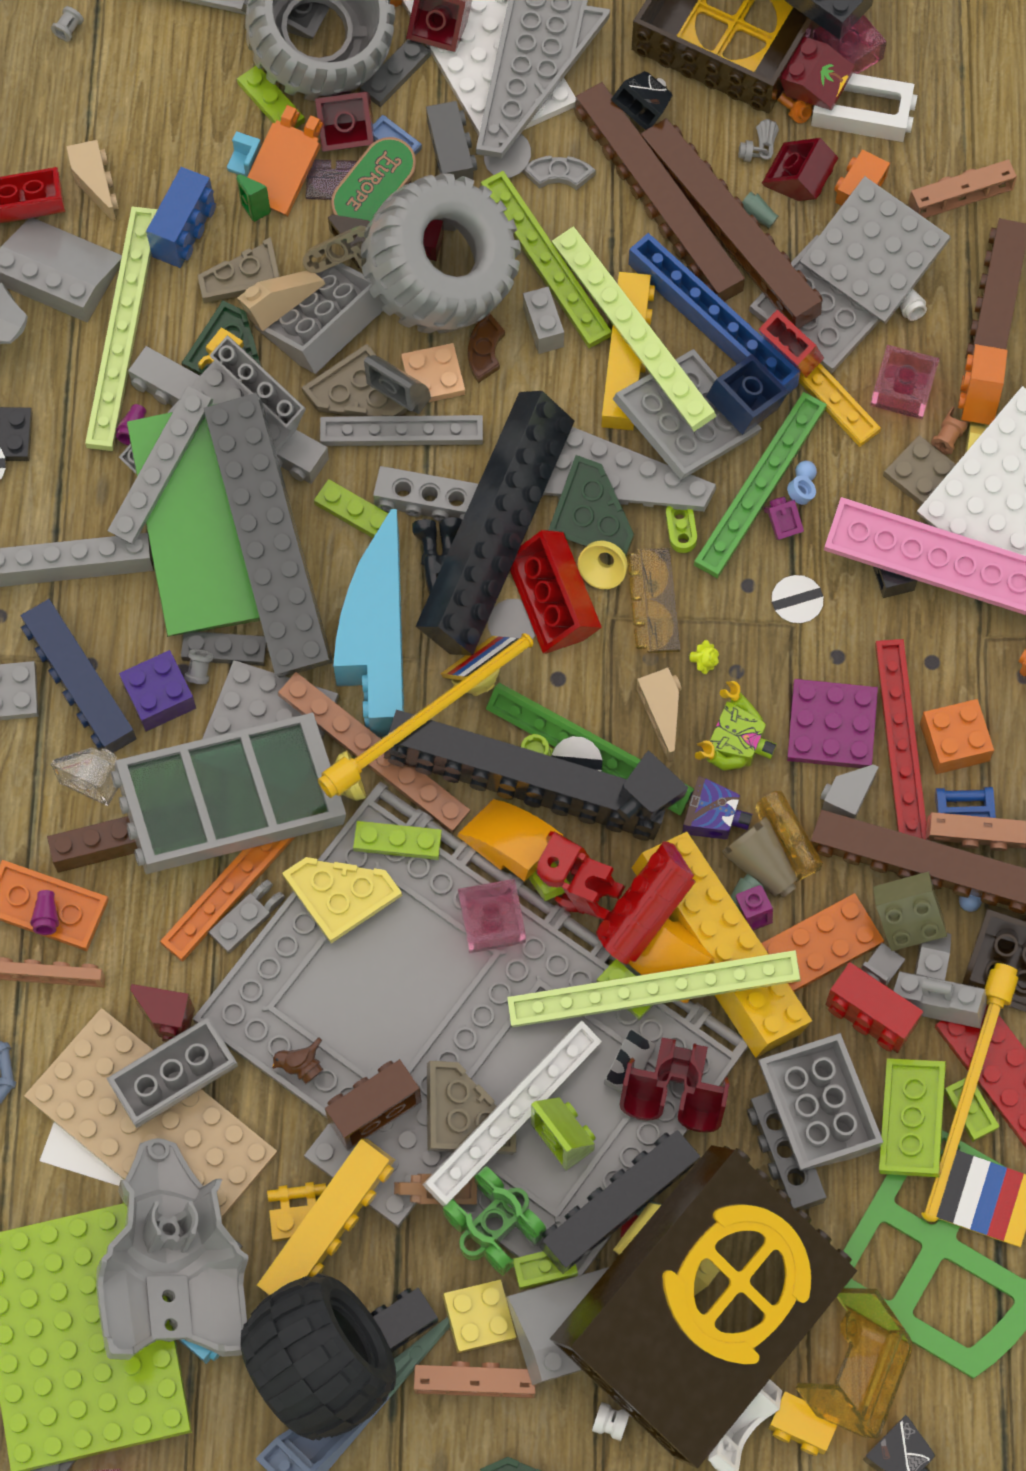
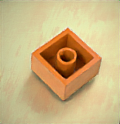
[958,344,1008,425]
[920,699,994,774]

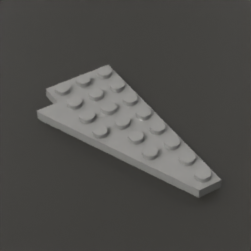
[476,0,610,158]

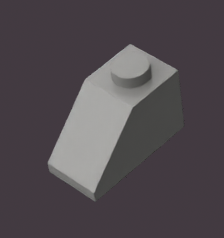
[820,764,878,819]
[914,933,951,980]

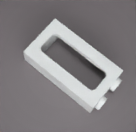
[811,73,918,142]

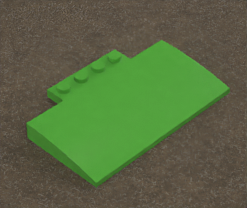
[127,404,260,637]

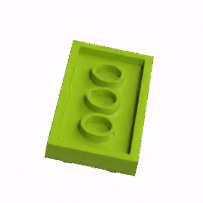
[879,1058,946,1177]

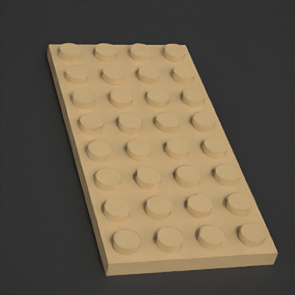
[24,1008,278,1219]

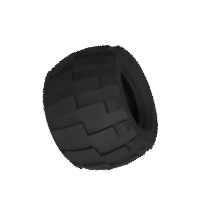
[241,1274,396,1441]

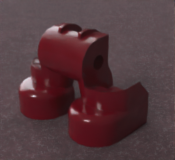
[619,1037,730,1133]

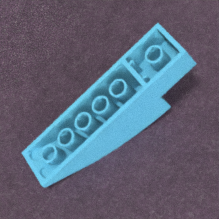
[333,509,404,737]

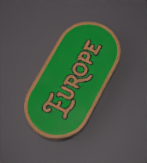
[331,137,416,221]

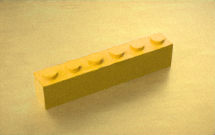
[601,272,655,431]
[257,1139,395,1295]

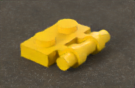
[267,1182,327,1242]

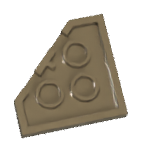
[302,344,409,416]
[427,1061,516,1155]

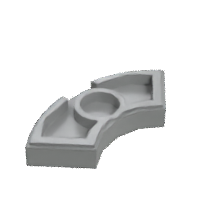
[522,156,596,190]

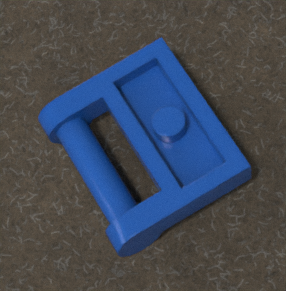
[935,787,996,818]

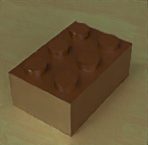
[325,1059,422,1151]

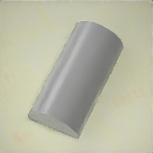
[106,1017,238,1128]

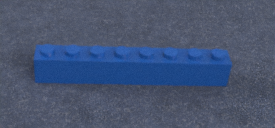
[628,233,800,394]

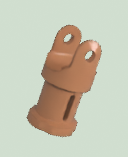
[931,406,970,455]

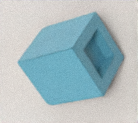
[227,131,261,177]

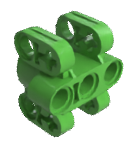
[442,1166,546,1276]

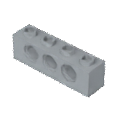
[373,466,478,521]

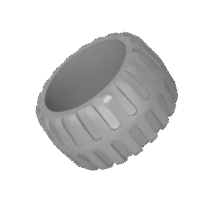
[245,0,395,101]
[361,173,521,334]

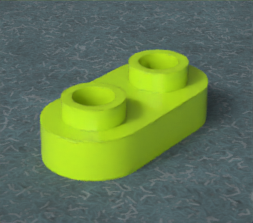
[666,506,697,553]

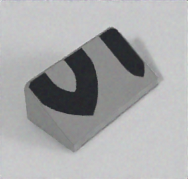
[604,1029,656,1093]

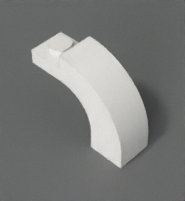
[708,1380,782,1471]

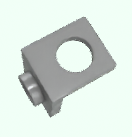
[861,943,905,986]

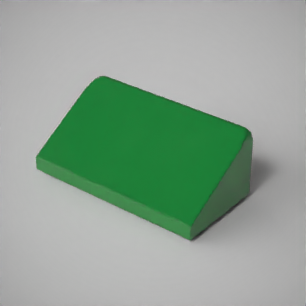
[236,174,271,222]

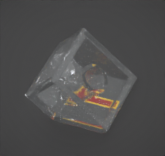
[51,747,118,806]

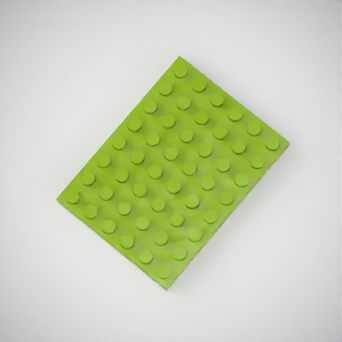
[0,1203,192,1471]

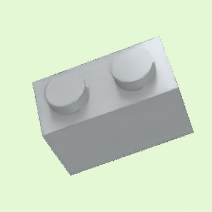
[523,286,564,354]

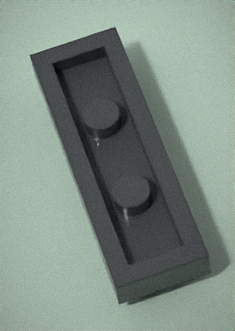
[360,39,431,107]
[181,632,267,666]

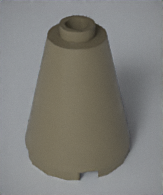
[722,817,797,898]

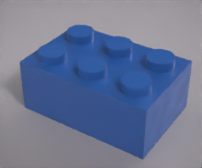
[146,167,216,268]

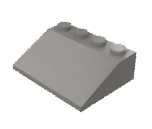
[0,218,122,323]
[255,263,384,374]
[758,1033,883,1171]
[506,1267,609,1385]

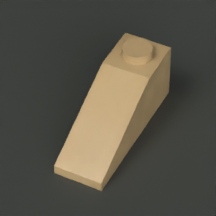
[237,270,325,331]
[636,668,681,762]

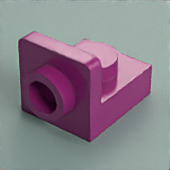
[763,496,804,540]
[736,885,773,931]

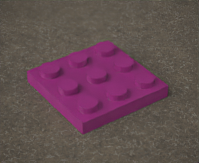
[787,679,878,768]

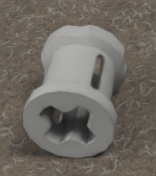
[50,6,84,41]
[184,649,213,684]

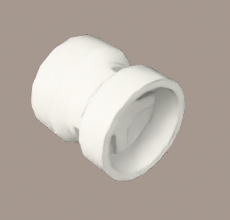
[592,1402,629,1441]

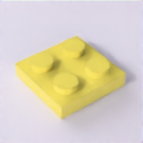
[442,1280,516,1354]

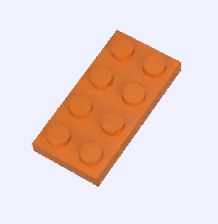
[0,860,109,951]
[761,893,884,992]

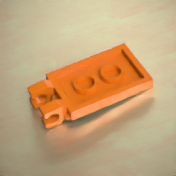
[247,105,323,217]

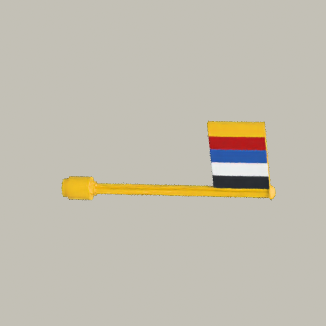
[318,633,533,798]
[921,963,1026,1248]

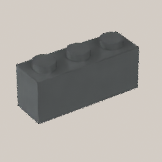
[426,101,477,180]

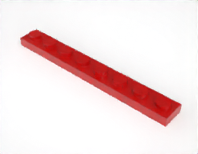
[875,639,927,840]

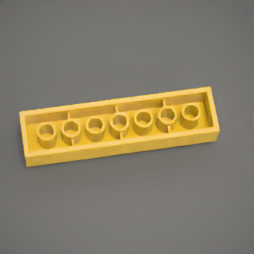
[632,832,812,1058]

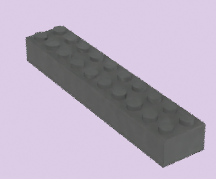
[204,393,333,678]

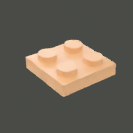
[401,343,465,402]

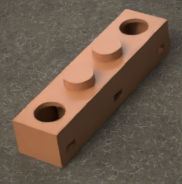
[908,159,1017,218]
[926,812,1026,851]
[414,1361,536,1398]

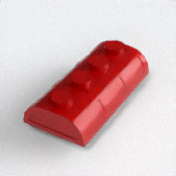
[596,841,696,965]

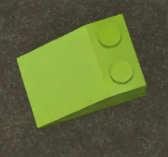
[531,1097,596,1171]

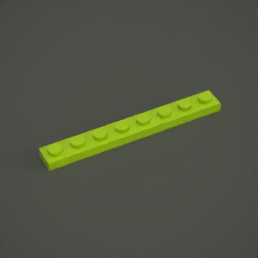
[481,171,612,349]

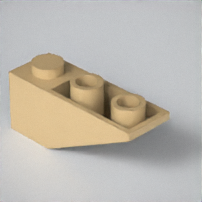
[66,140,119,221]

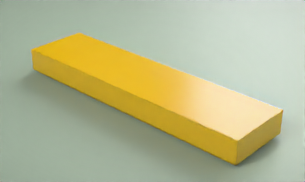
[799,363,881,447]

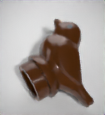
[272,1037,324,1084]

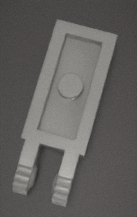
[209,880,285,954]

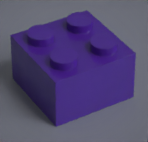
[119,650,196,732]

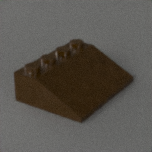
[962,905,1026,1012]

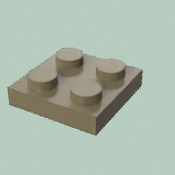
[883,435,956,506]

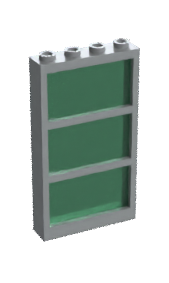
[111,713,346,874]

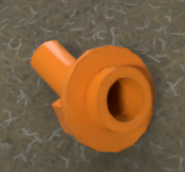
[777,92,813,124]

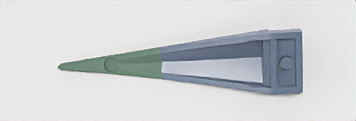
[256,1316,450,1471]

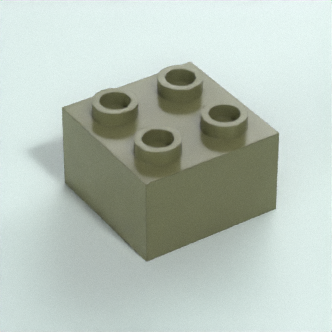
[873,872,947,951]

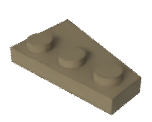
[198,237,279,303]

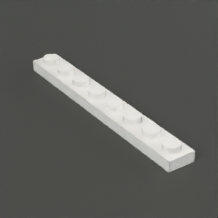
[422,1020,602,1206]

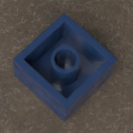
[706,354,789,435]

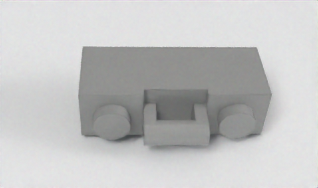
[894,971,987,1028]

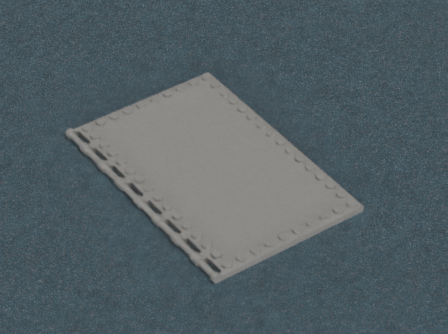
[193,782,748,1283]

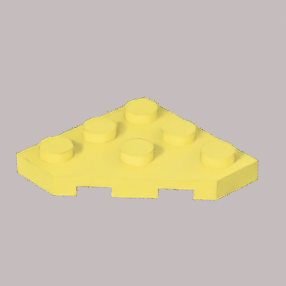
[282,857,402,944]

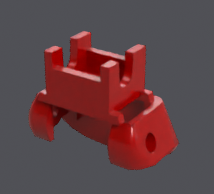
[537,831,625,920]

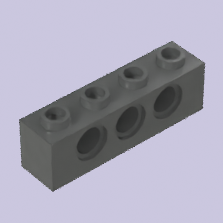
[747,1092,826,1211]

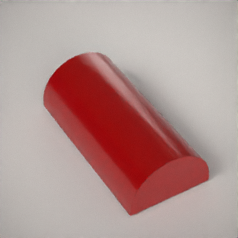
[0,167,66,224]

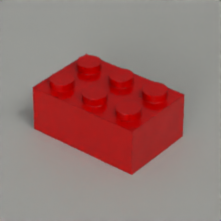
[825,962,923,1053]

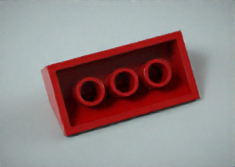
[510,530,602,654]

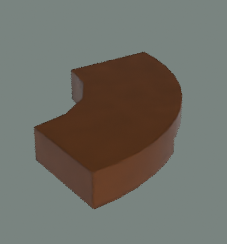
[468,313,505,383]

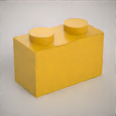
[768,1392,841,1456]

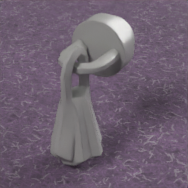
[738,119,779,162]

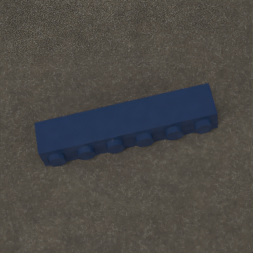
[20,599,137,756]

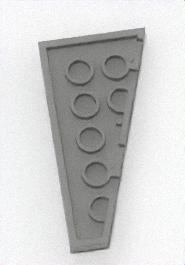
[542,427,716,512]

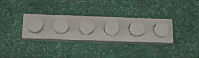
[107,386,214,545]
[320,415,483,446]

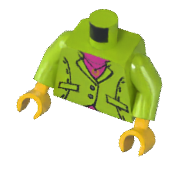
[695,681,777,771]

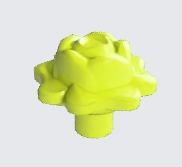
[689,640,719,674]

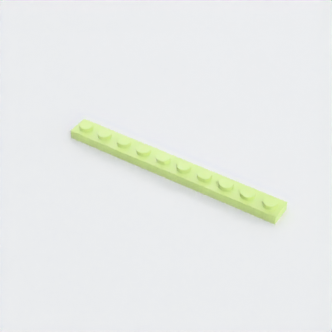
[85,206,158,451]
[552,226,717,432]
[507,950,801,1027]

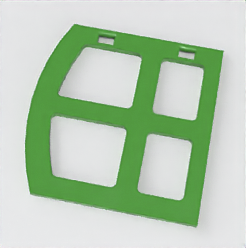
[837,1130,1026,1379]

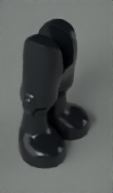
[412,517,462,595]

